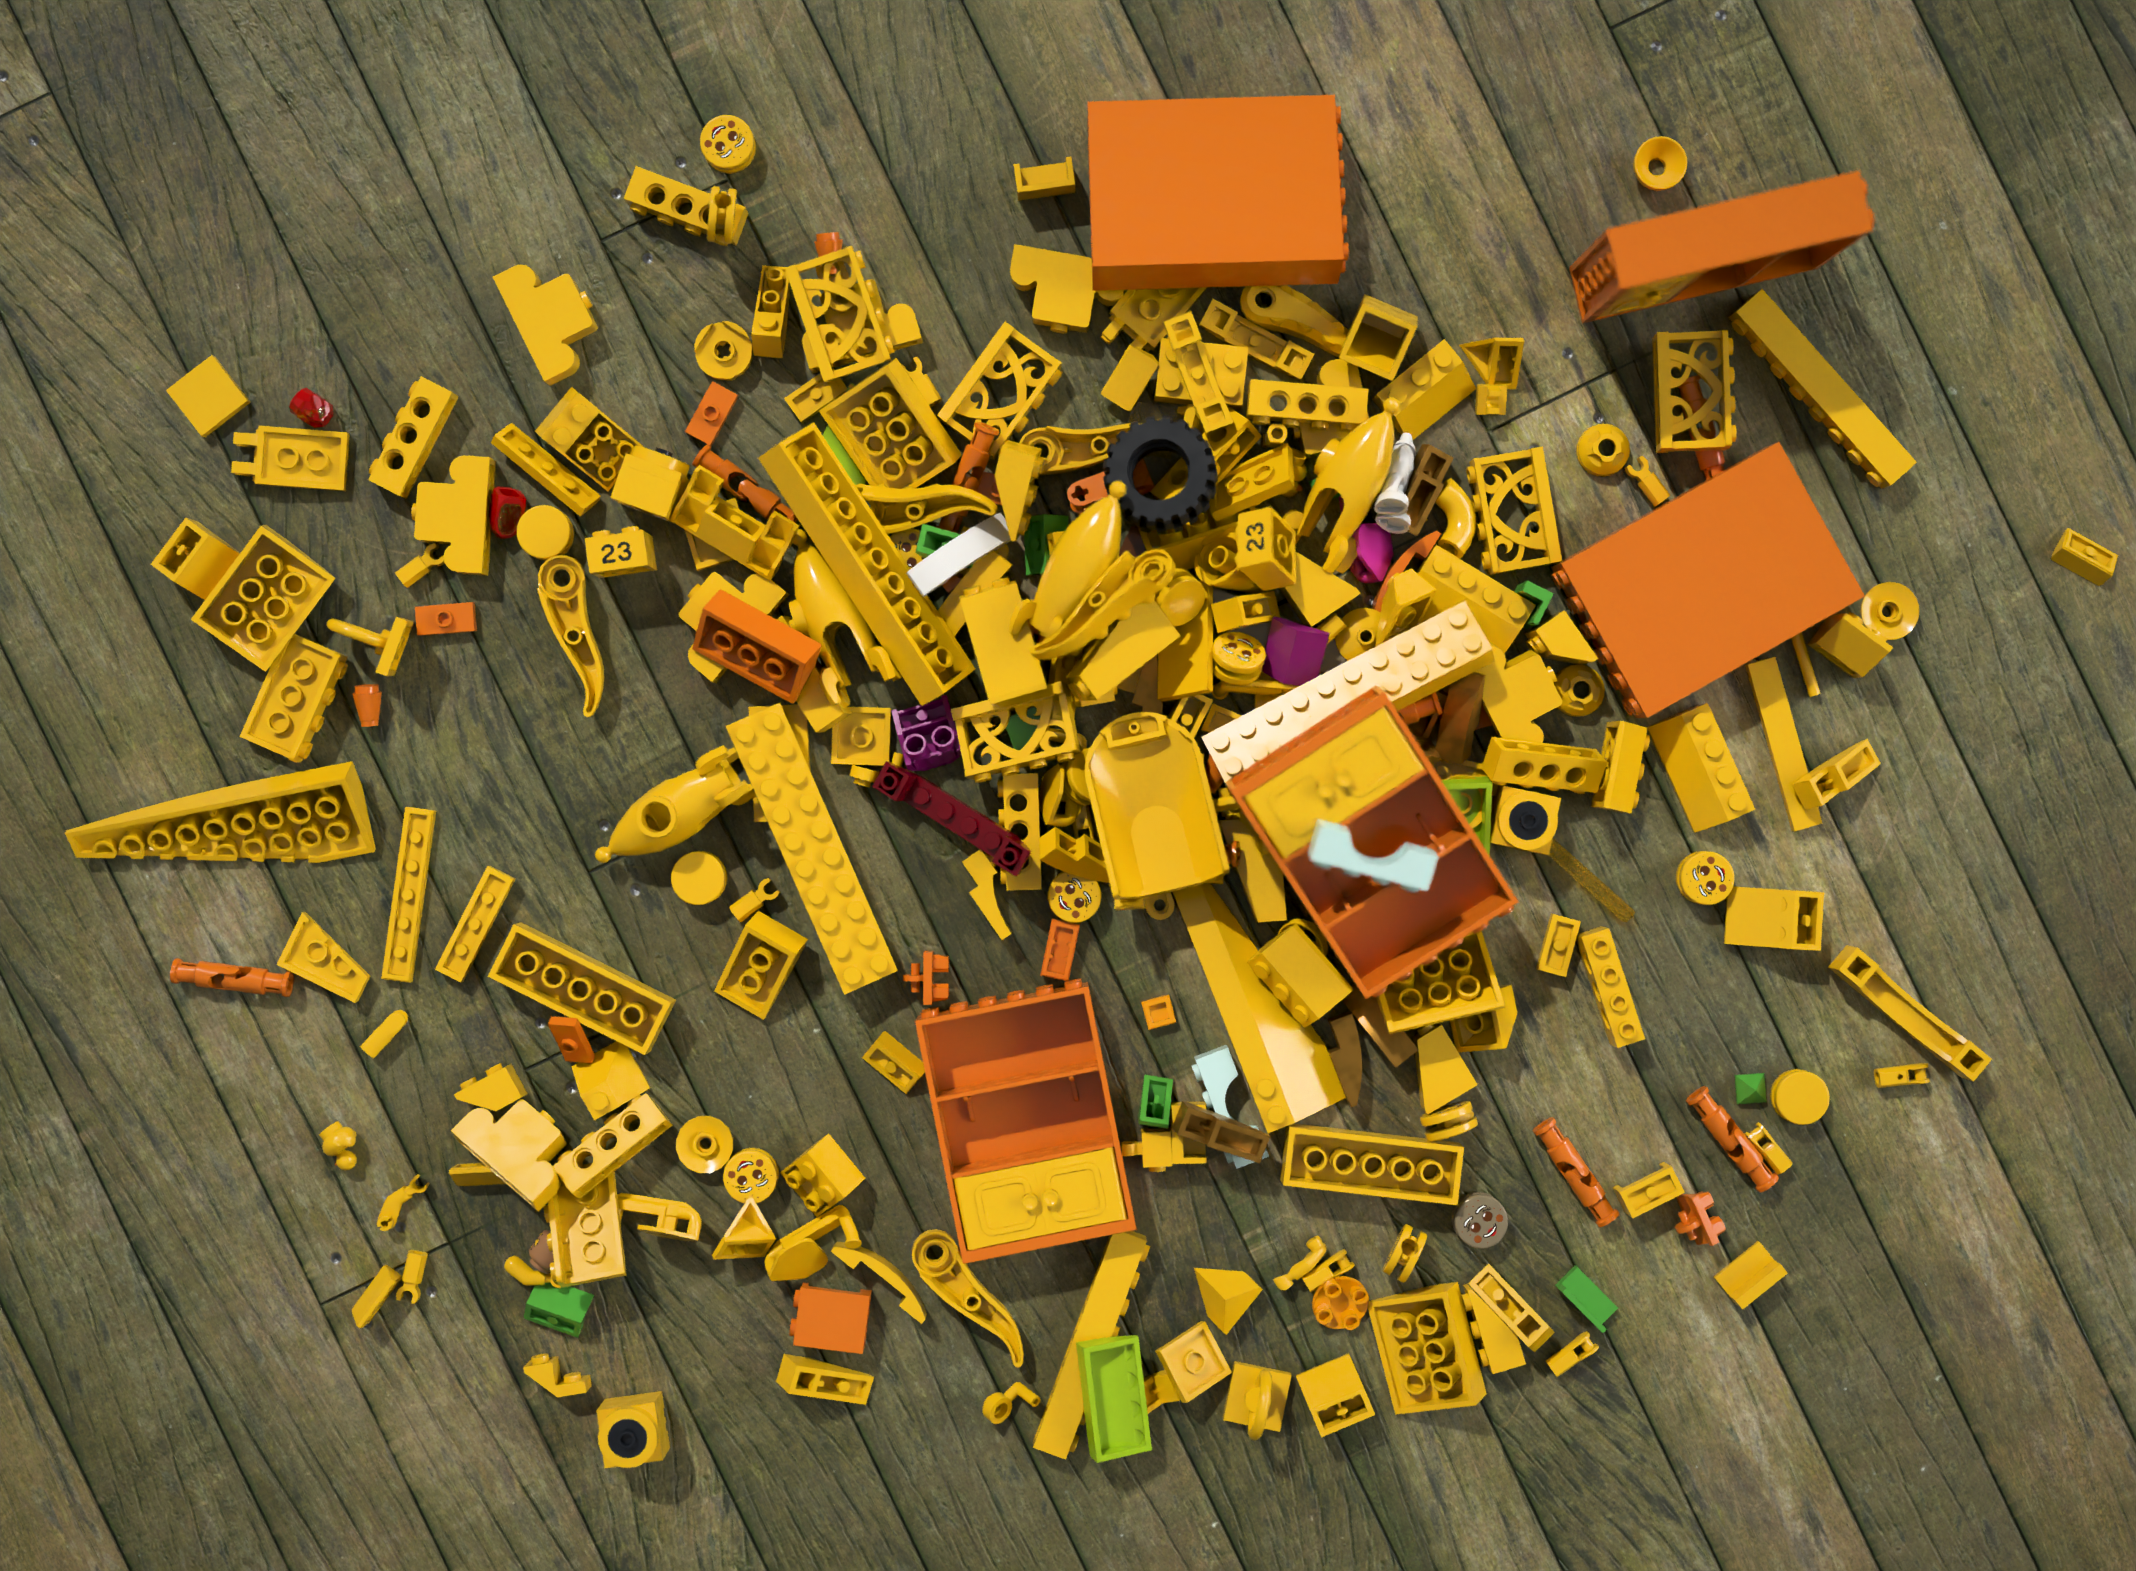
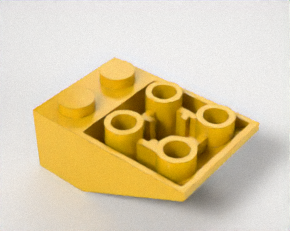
[535,387,645,491]
[995,440,1045,542]
[1724,886,1824,951]

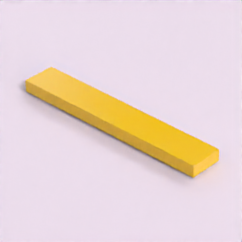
[1745,657,1823,831]
[381,807,436,983]

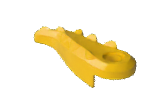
[1240,285,1349,358]
[1019,423,1141,475]
[855,484,998,534]
[1030,549,1175,660]
[537,555,604,718]
[911,1229,1024,1368]

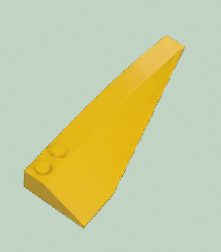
[65,761,376,863]
[1172,883,1346,1133]

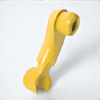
[377,1174,429,1231]
[1273,1235,1327,1290]
[504,1256,561,1288]

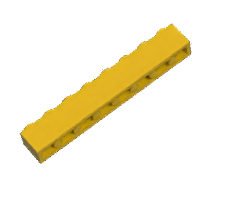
[1729,289,1917,489]
[1033,1231,1150,1460]

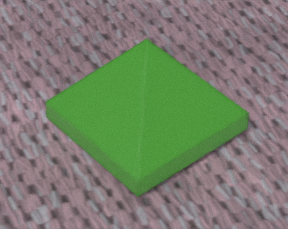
[1735,1073,1767,1104]

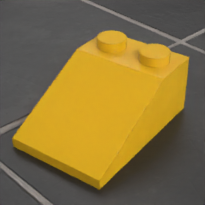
[714,911,808,1020]

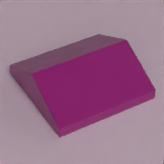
[1262,616,1330,686]

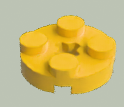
[694,321,753,381]

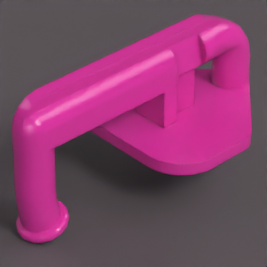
[1339,483,1393,584]

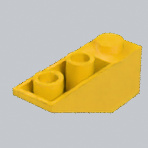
[751,265,790,358]
[1461,1284,1526,1374]

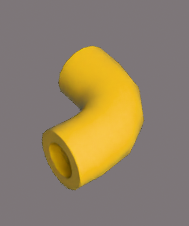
[1435,478,1476,559]

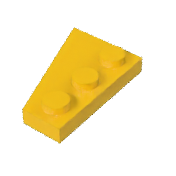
[276,912,370,1003]

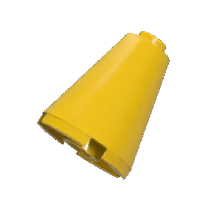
[1194,529,1263,594]

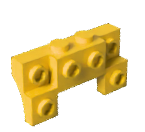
[670,465,800,581]

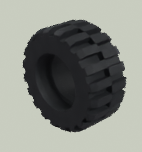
[1103,416,1218,534]

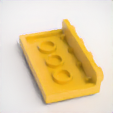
[240,634,348,762]
[544,1163,627,1288]

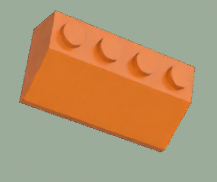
[692,589,822,704]

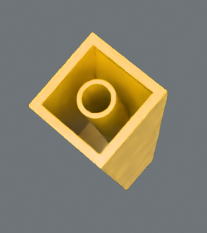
[959,577,1047,705]
[1066,599,1180,701]

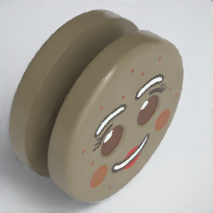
[1451,1192,1508,1249]

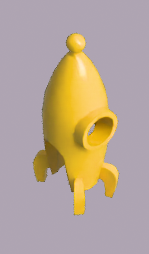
[1282,397,1401,574]
[1008,481,1126,656]
[789,529,902,706]
[595,745,756,863]

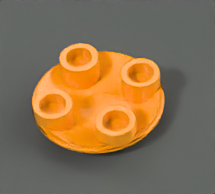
[1312,1276,1369,1330]

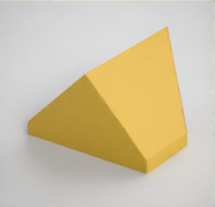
[1459,338,1524,389]
[712,1195,776,1260]
[1194,1268,1263,1335]

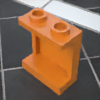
[789,1282,872,1354]

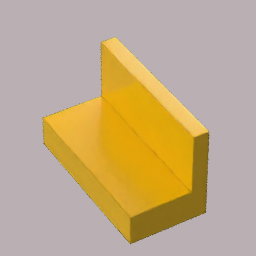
[1713,1241,1788,1310]

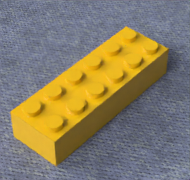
[487,922,676,1055]
[1280,1123,1464,1205]

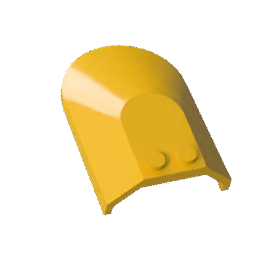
[1085,712,1230,899]

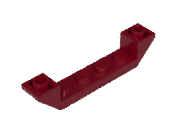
[872,761,1032,877]

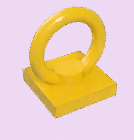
[326,617,414,676]
[1223,1361,1292,1441]

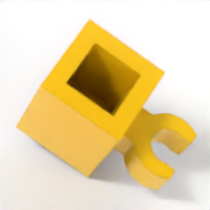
[1121,1128,1172,1172]

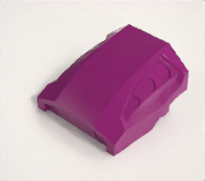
[891,695,962,771]

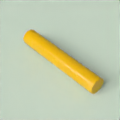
[1791,632,1821,697]

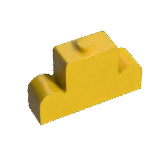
[1010,244,1125,334]
[493,264,598,386]
[802,279,923,374]
[1291,359,1369,458]
[411,455,496,576]
[679,572,789,683]
[1475,643,1562,743]
[451,1099,566,1212]

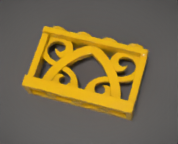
[785,246,895,383]
[937,321,1063,460]
[1652,330,1737,453]
[1466,446,1562,575]
[951,681,1082,783]

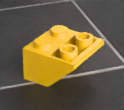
[151,518,240,600]
[1807,612,1893,678]
[780,1134,865,1217]
[1296,1353,1375,1437]

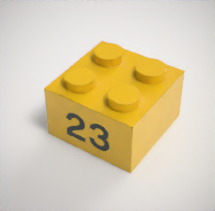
[1235,507,1296,591]
[585,526,657,578]

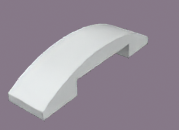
[906,512,1011,597]

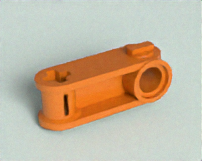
[1067,459,1154,515]

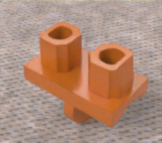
[903,951,949,1005]
[1675,1192,1726,1246]

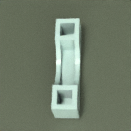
[1308,819,1438,893]
[1191,1045,1269,1169]

